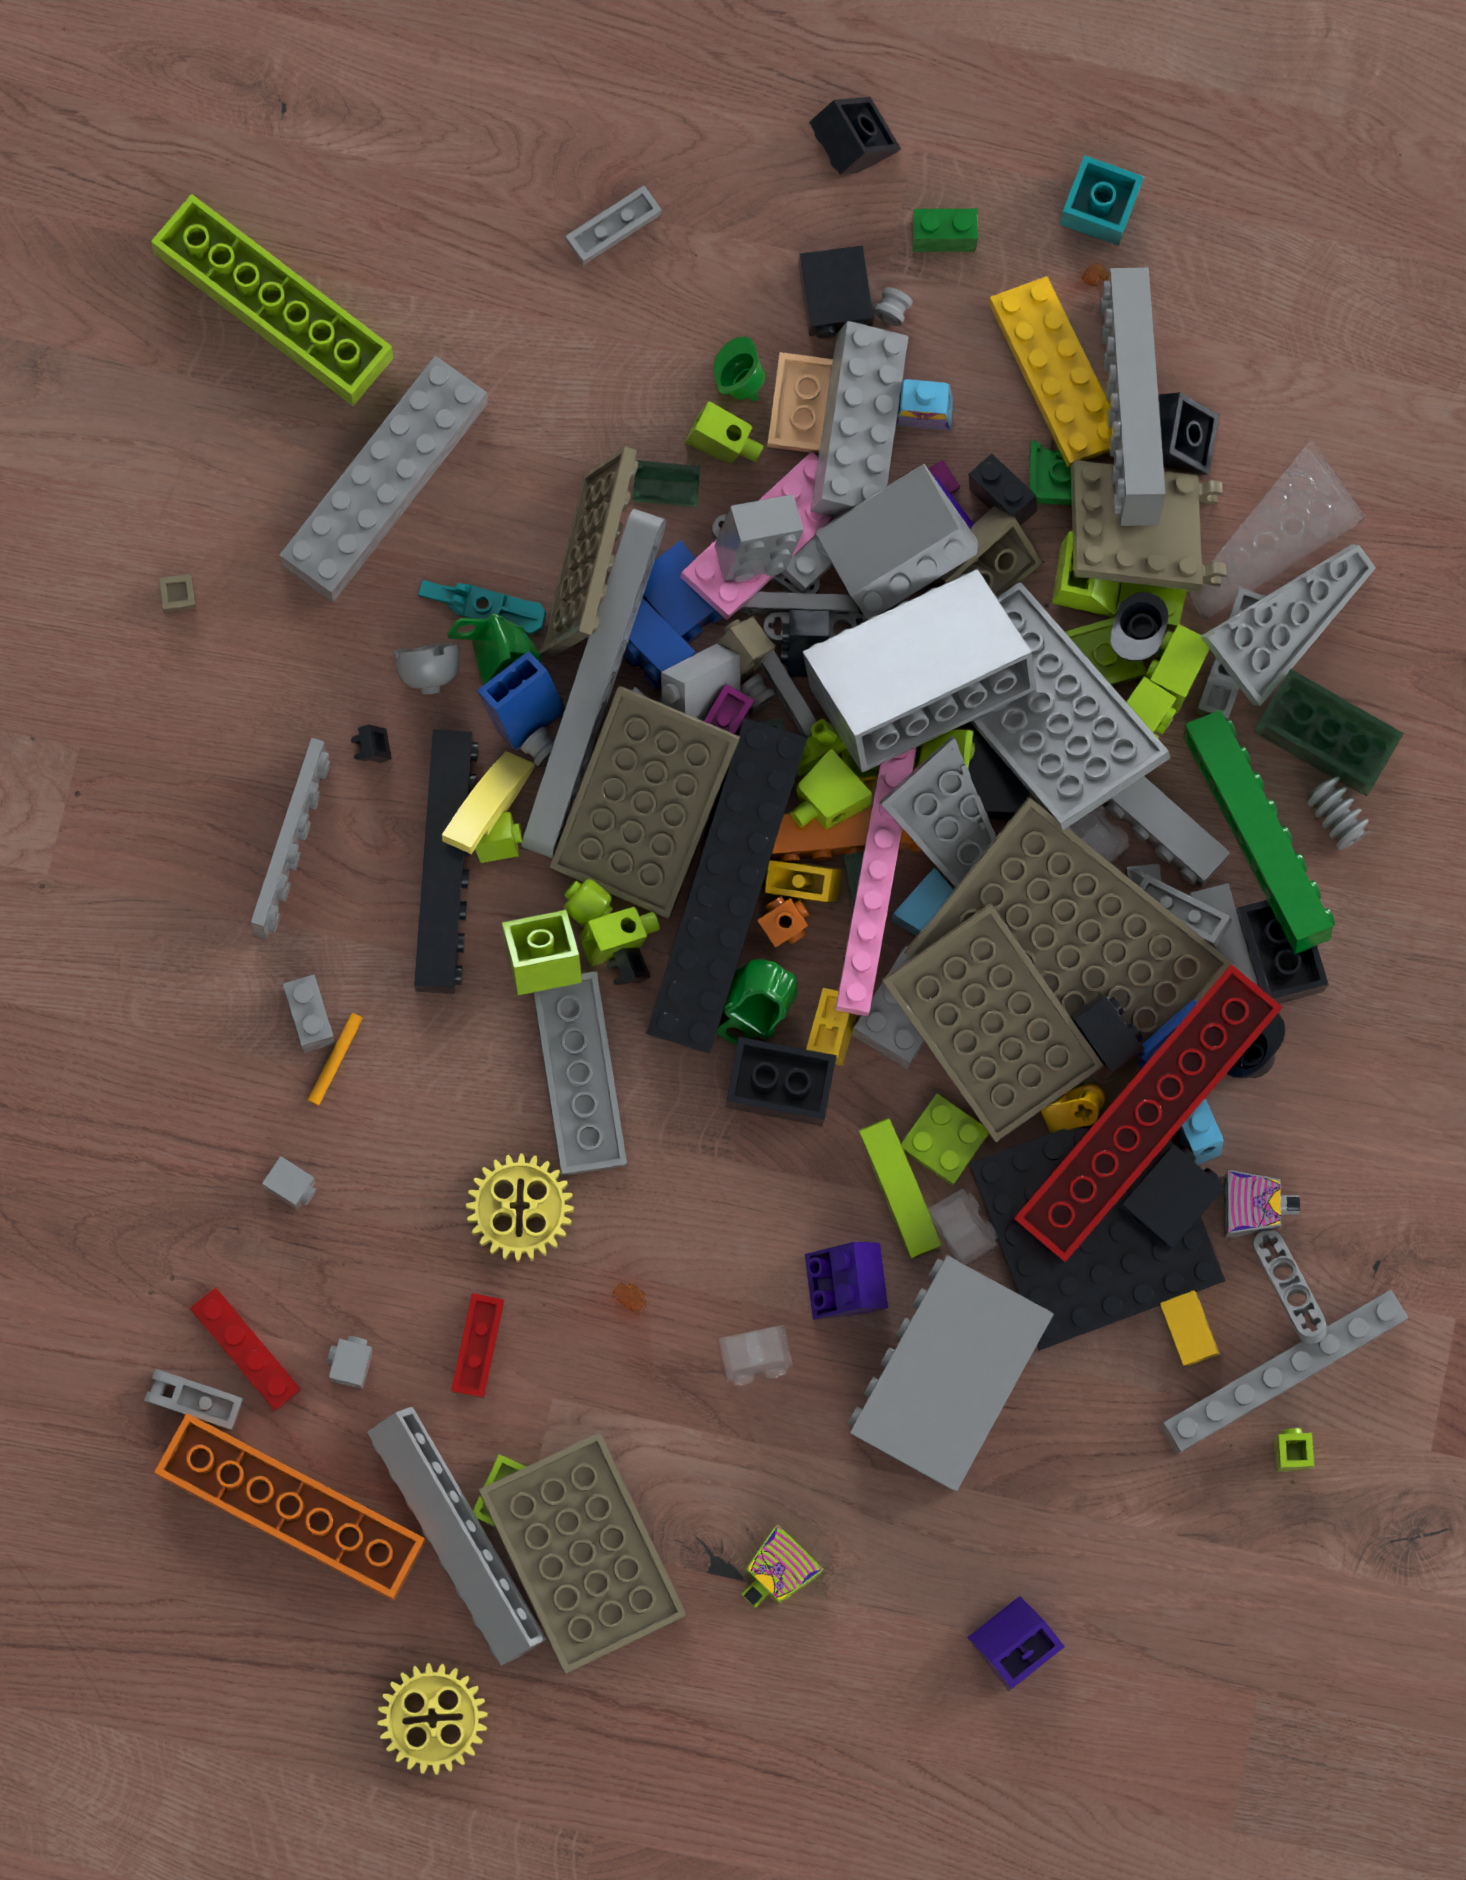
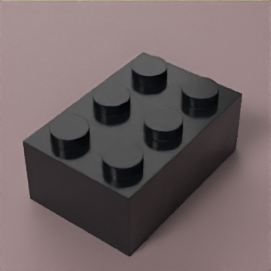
[1236,900,1329,1004]
[725,1037,837,1126]

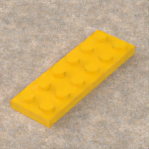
[988,276,1112,467]

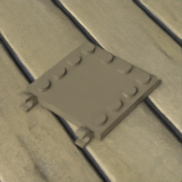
[1071,460,1226,591]

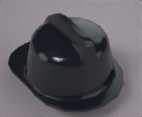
[1110,592,1168,661]
[1226,1013,1286,1079]

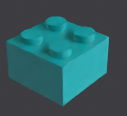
[1059,155,1144,246]

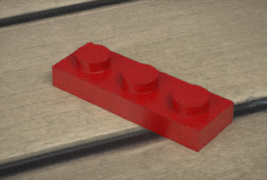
[451,1293,505,1399]

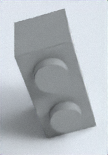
[283,974,335,1053]

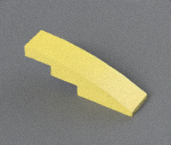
[442,751,535,854]

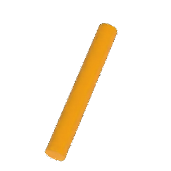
[307,1013,363,1106]

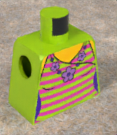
[741,1524,824,1608]

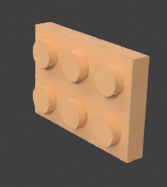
[767,352,833,454]

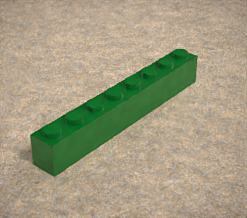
[1184,710,1335,954]

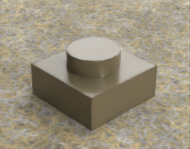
[159,574,196,613]

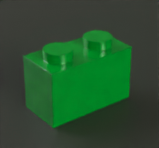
[911,208,978,252]

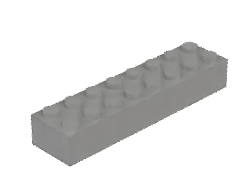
[1100,268,1165,526]
[279,356,488,603]

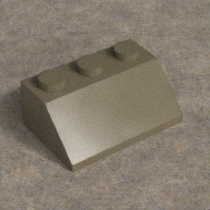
[932,506,1043,597]

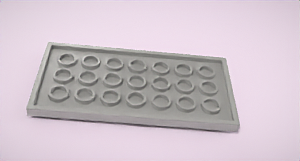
[970,582,1170,830]

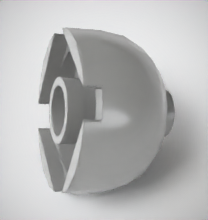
[393,643,460,694]

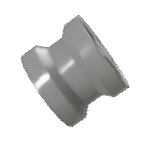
[873,287,913,326]
[740,674,776,715]
[521,727,555,768]

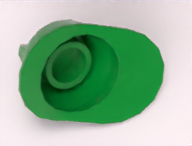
[713,336,766,401]

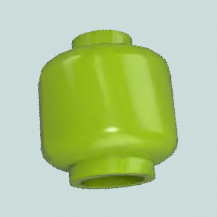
[564,879,613,927]

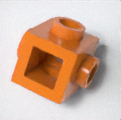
[757,896,810,948]

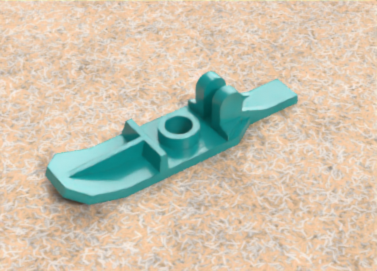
[418,580,547,635]

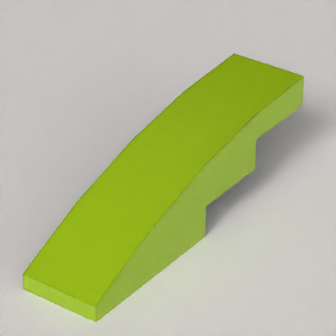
[858,1118,942,1258]

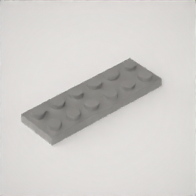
[251,738,331,940]
[533,971,627,1176]

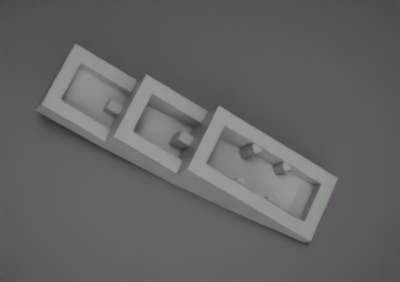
[1196,587,1266,720]

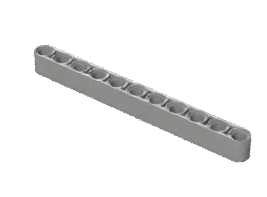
[522,509,666,859]

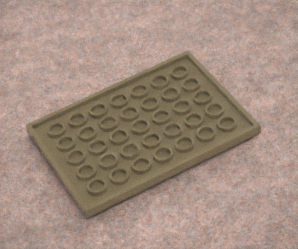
[904,797,1233,1113]

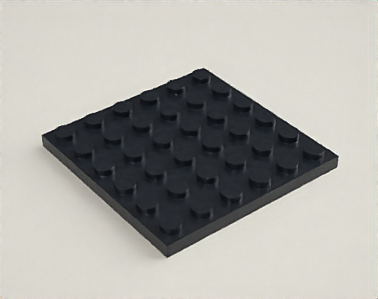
[969,1115,1225,1351]

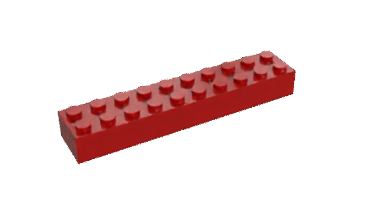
[1013,964,1283,1262]

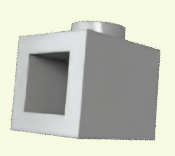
[327,1336,373,1390]

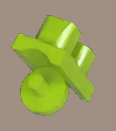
[797,719,846,776]

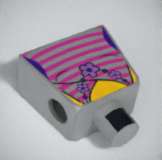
[1224,1170,1300,1238]

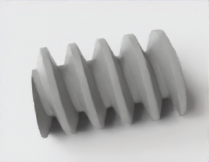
[1307,776,1371,850]

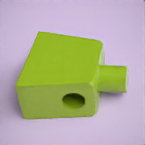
[685,401,764,464]
[790,749,872,829]
[579,907,659,967]

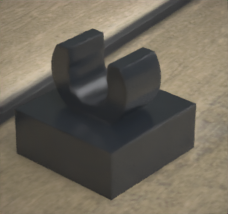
[351,724,392,763]
[607,947,651,985]

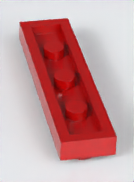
[190,1287,301,1412]

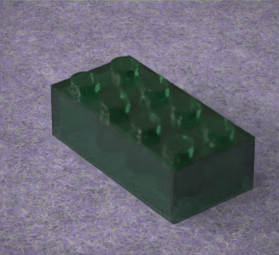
[1254,668,1404,797]

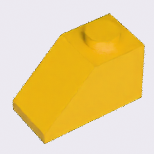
[765,860,842,902]

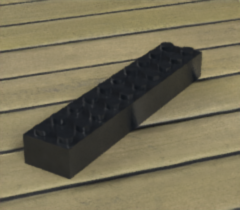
[645,718,807,1053]

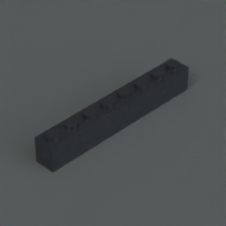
[414,729,479,994]

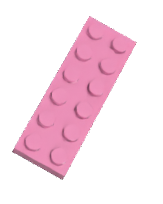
[680,451,835,620]

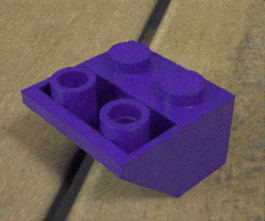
[805,1242,888,1320]
[967,1596,1065,1691]

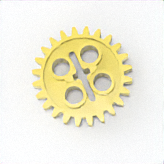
[466,1154,574,1262]
[378,1663,488,1775]

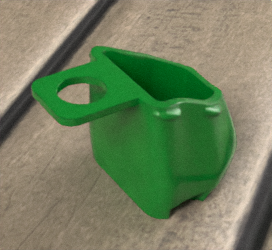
[447,614,542,685]
[716,959,798,1046]

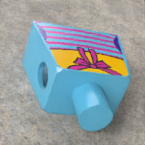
[896,379,954,430]

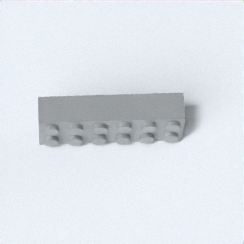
[811,321,908,518]

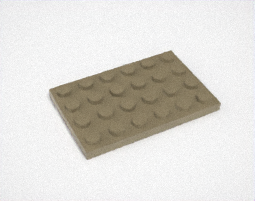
[540,446,638,657]
[549,686,741,919]
[882,903,1104,1142]
[478,1432,687,1675]

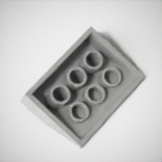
[816,464,978,620]

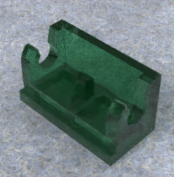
[633,460,700,507]

